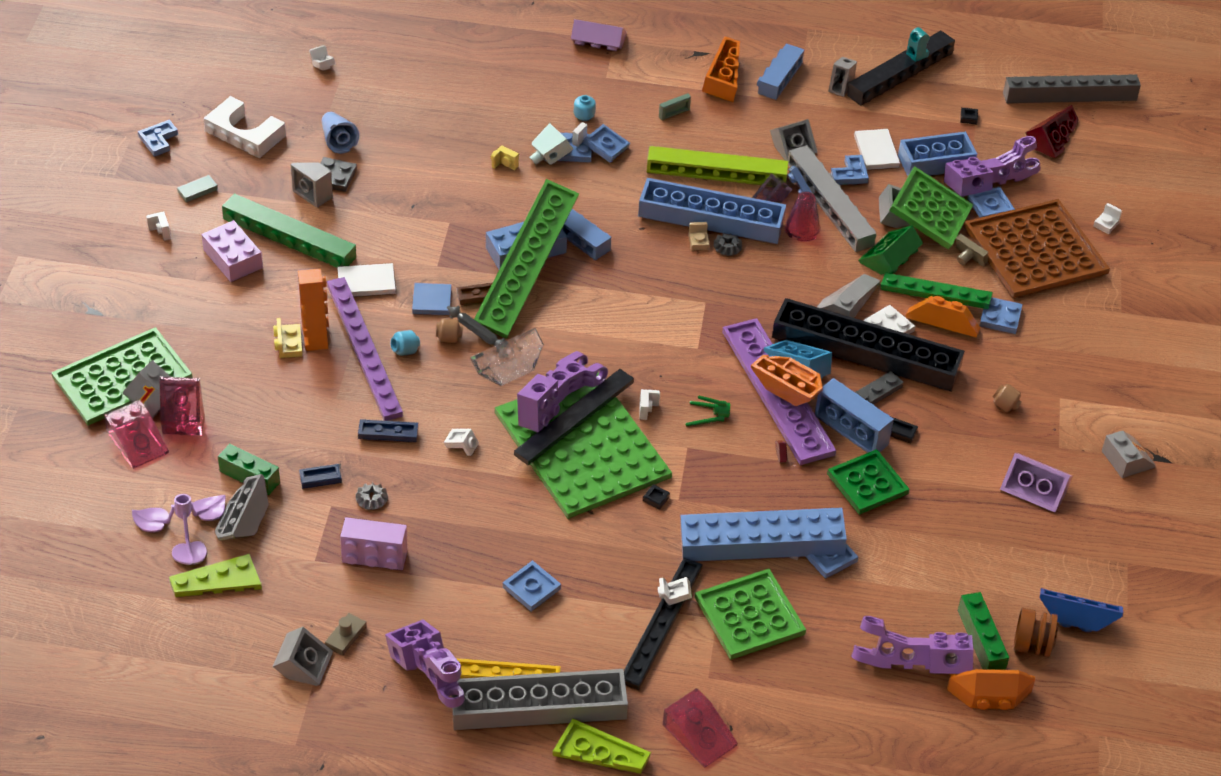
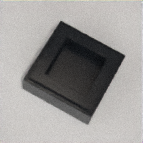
[960,107,978,125]
[643,484,670,510]

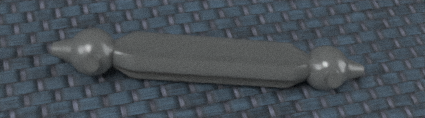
[447,305,508,352]

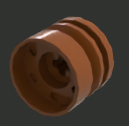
[1013,607,1058,658]

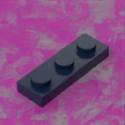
[358,419,419,442]

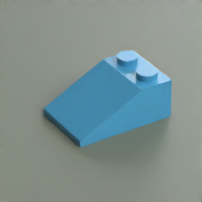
[764,340,832,379]

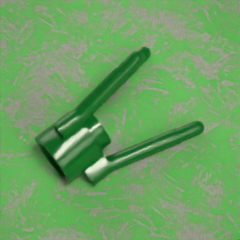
[685,395,730,426]

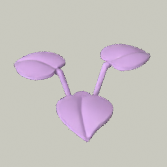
[132,494,226,565]

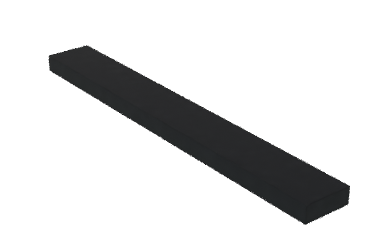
[514,369,634,465]
[624,558,703,690]

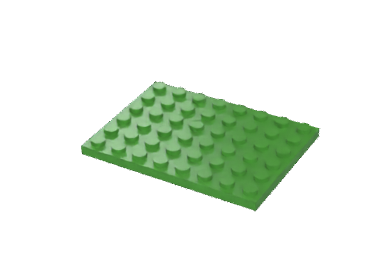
[495,372,672,519]

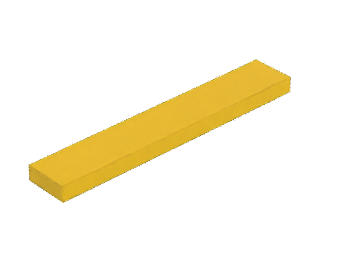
[456,658,561,679]

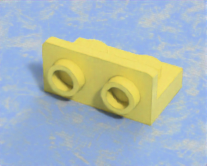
[273,318,302,358]

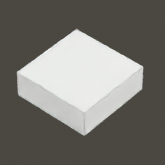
[572,122,587,147]

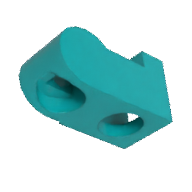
[906,27,930,62]

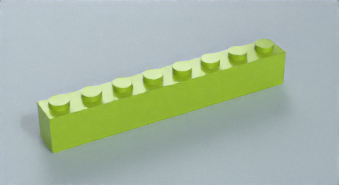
[647,146,788,188]

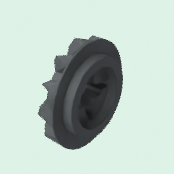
[714,233,742,256]

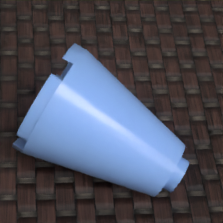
[322,112,360,154]

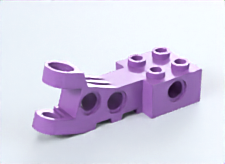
[944,136,1041,197]
[517,351,608,432]
[851,616,973,674]
[385,620,465,708]

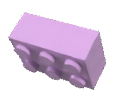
[202,220,263,282]
[340,517,407,570]

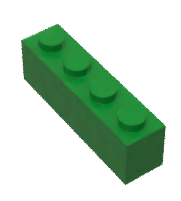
[957,592,1009,670]

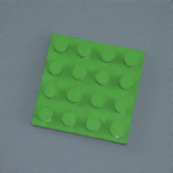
[889,166,973,250]
[695,569,806,660]

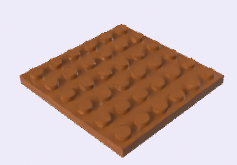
[964,199,1110,298]

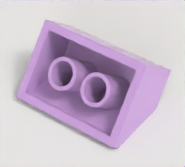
[571,19,627,51]
[1000,453,1073,512]

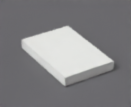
[854,129,900,170]
[338,263,396,296]

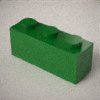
[218,443,280,496]

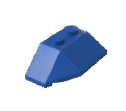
[1040,588,1123,632]

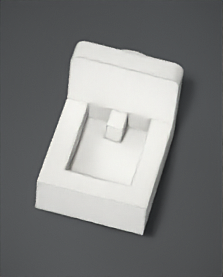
[309,45,335,70]
[658,577,692,605]

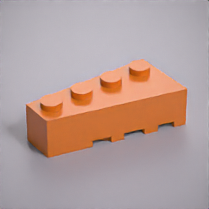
[702,36,740,102]
[298,268,329,351]

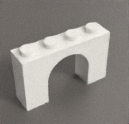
[204,96,286,158]

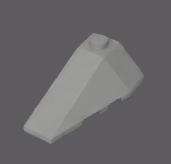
[817,274,880,318]

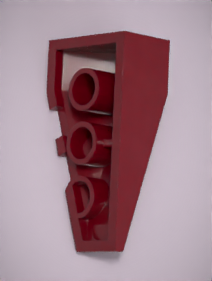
[1025,105,1079,158]

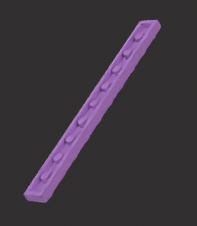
[327,277,403,421]

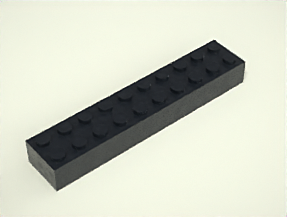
[772,298,965,392]

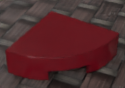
[775,440,787,463]

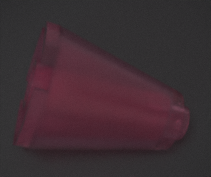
[785,191,820,241]

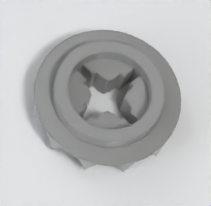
[356,482,388,510]

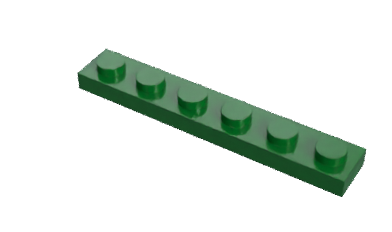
[881,273,993,310]

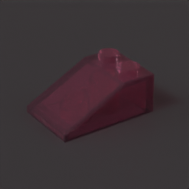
[159,377,205,435]
[104,400,169,469]
[662,688,738,768]

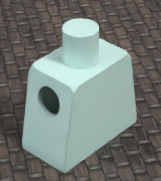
[529,123,573,165]

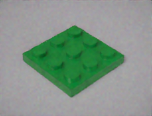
[827,449,910,515]

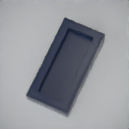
[299,464,342,489]

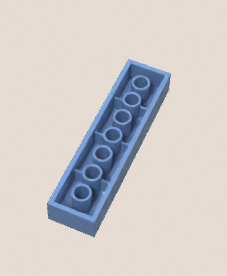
[638,178,786,244]
[681,508,847,561]

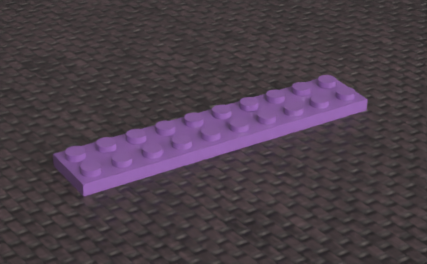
[722,318,836,465]

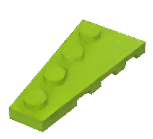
[169,554,262,597]
[553,718,651,774]

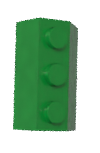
[858,225,923,275]

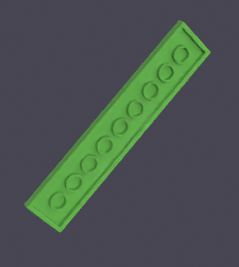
[474,179,579,339]

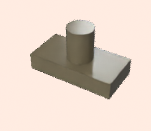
[956,234,988,267]
[325,613,367,656]

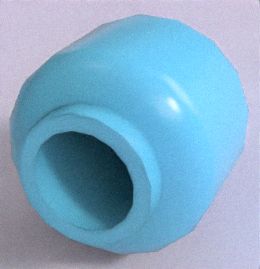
[573,95,596,121]
[390,330,420,356]

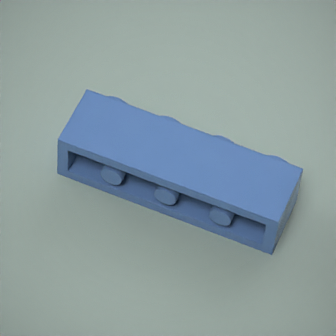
[757,43,804,100]
[562,209,611,260]

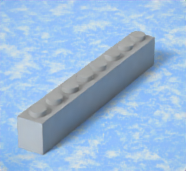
[787,145,876,252]

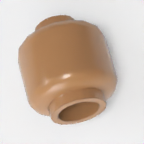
[435,318,463,343]
[992,384,1022,412]

